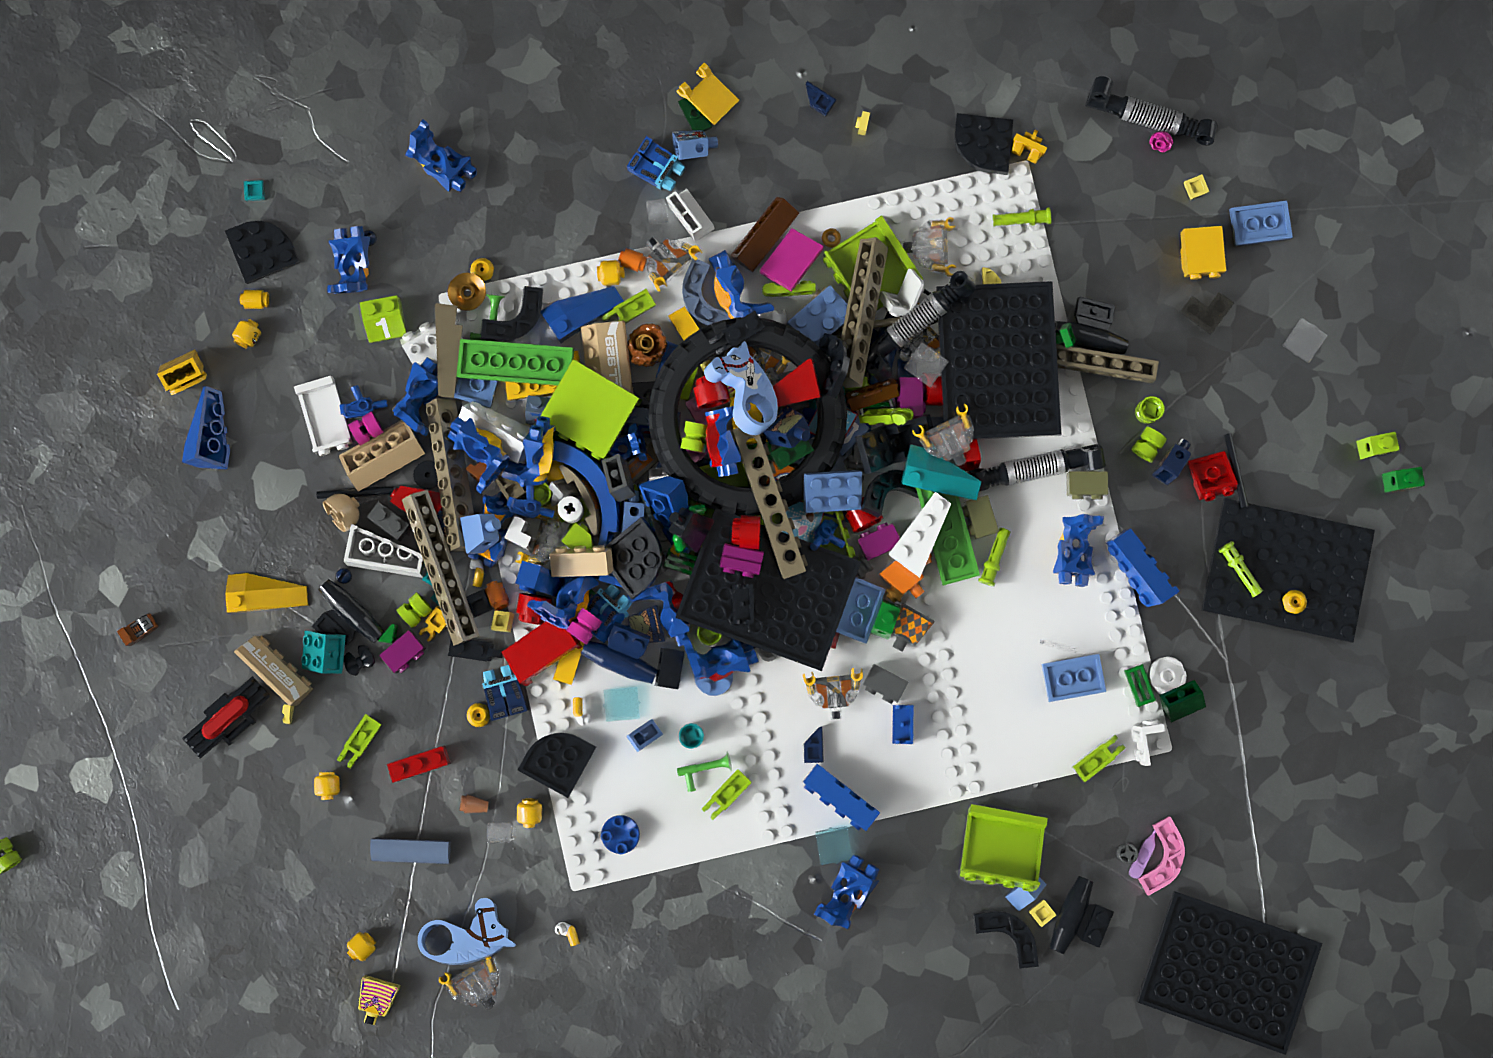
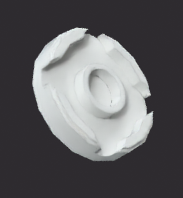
[1148,657,1187,694]

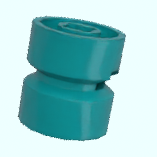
[679,723,704,749]

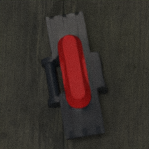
[182,676,271,759]

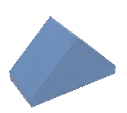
[626,719,663,752]
[1005,877,1046,911]

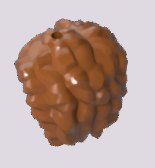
[627,324,668,367]

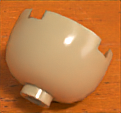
[323,493,360,532]

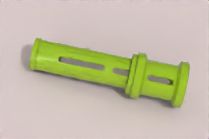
[992,207,1051,227]
[978,527,1011,587]
[1218,541,1263,597]

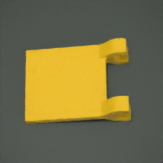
[677,63,739,125]

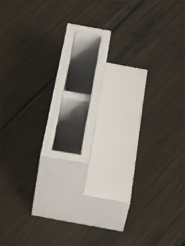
[666,189,715,242]
[504,516,535,551]

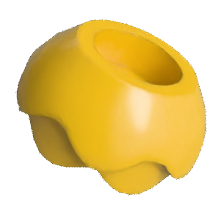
[470,258,494,282]
[1282,590,1307,614]
[467,703,490,727]

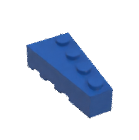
[1106,528,1180,607]
[515,561,564,597]
[802,763,880,831]

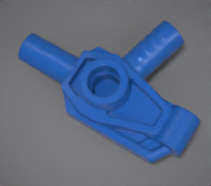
[339,385,388,419]
[506,485,555,519]
[810,519,846,551]

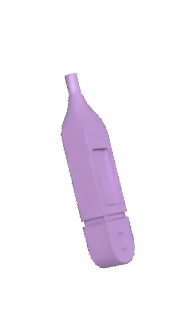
[1129,830,1156,879]

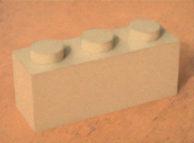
[549,545,614,577]

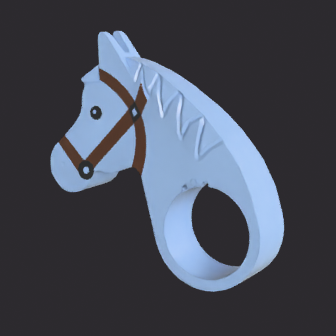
[418,898,516,965]

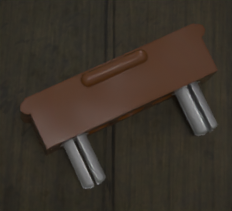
[845,378,899,417]

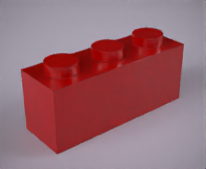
[387,746,451,783]

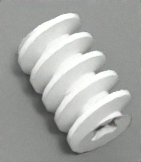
[558,496,584,523]

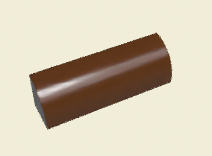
[730,197,799,272]

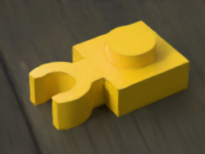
[419,606,446,642]

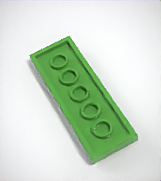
[456,339,574,386]
[916,488,980,586]

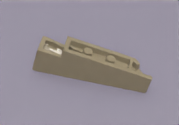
[435,303,463,398]

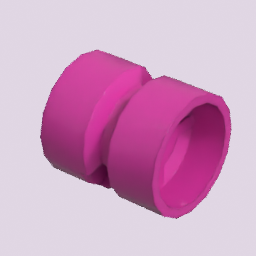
[348,411,384,446]
[566,608,602,645]

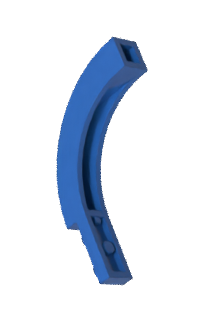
[553,440,621,546]

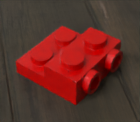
[1187,451,1238,502]

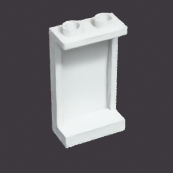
[294,376,353,456]

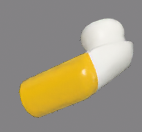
[470,559,484,587]
[573,697,590,726]
[555,922,580,946]

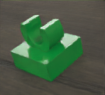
[1056,323,1076,348]

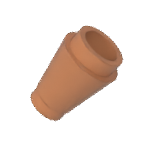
[459,794,489,813]

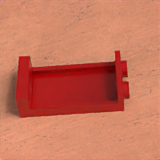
[502,621,582,686]

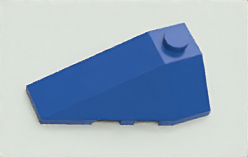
[541,286,624,343]
[182,386,230,469]
[639,476,690,553]

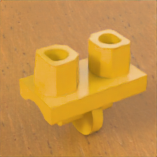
[1011,129,1047,164]

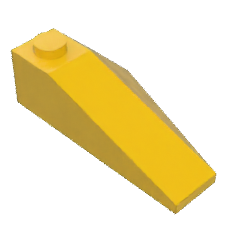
[225,573,309,613]

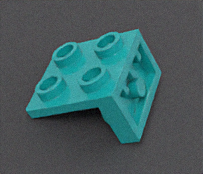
[301,630,346,674]

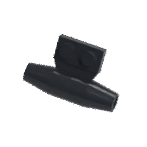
[1055,296,1129,354]
[312,579,385,647]
[1050,876,1114,954]

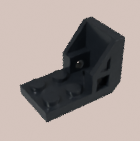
[855,414,940,474]

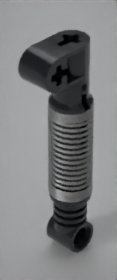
[1085,76,1218,146]
[866,271,976,382]
[967,444,1106,491]

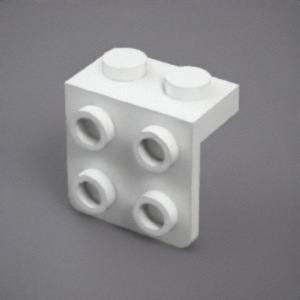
[879,268,924,317]
[400,322,437,365]
[1132,720,1165,766]

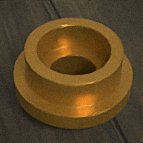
[822,228,841,248]
[635,334,654,354]
[885,586,904,603]

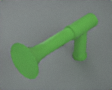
[470,295,505,341]
[677,751,732,792]

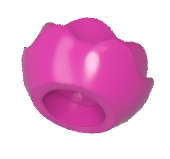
[1149,131,1173,153]

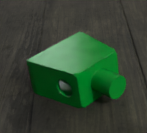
[1382,467,1425,493]
[870,599,901,639]

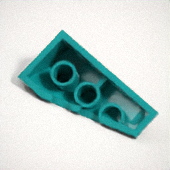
[901,444,981,500]

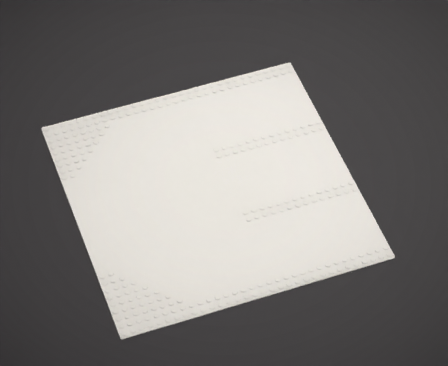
[439,161,1172,891]

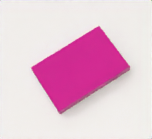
[760,228,824,292]

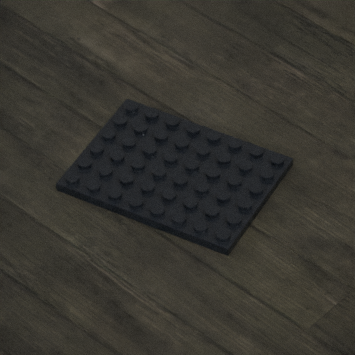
[936,281,1062,441]
[1201,498,1375,643]
[675,508,861,671]
[1137,891,1323,1055]

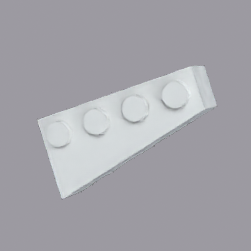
[459,401,530,463]
[888,492,951,578]
[344,524,425,578]

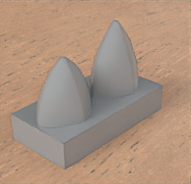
[549,479,581,506]

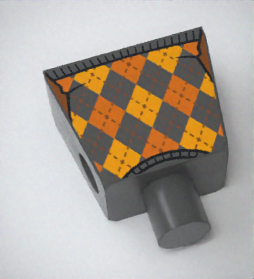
[892,603,935,652]

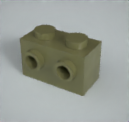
[1066,471,1108,500]
[962,495,999,539]

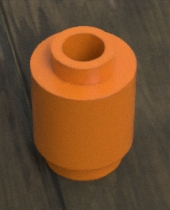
[618,248,648,272]
[484,581,509,611]

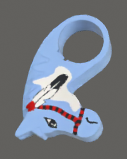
[704,341,778,435]

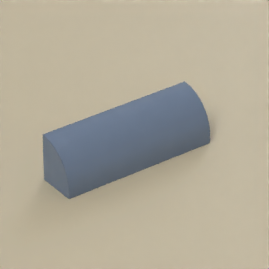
[370,838,451,864]

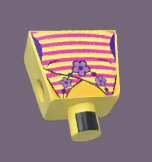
[358,975,401,1025]

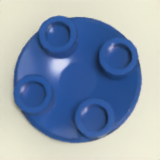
[601,815,640,854]

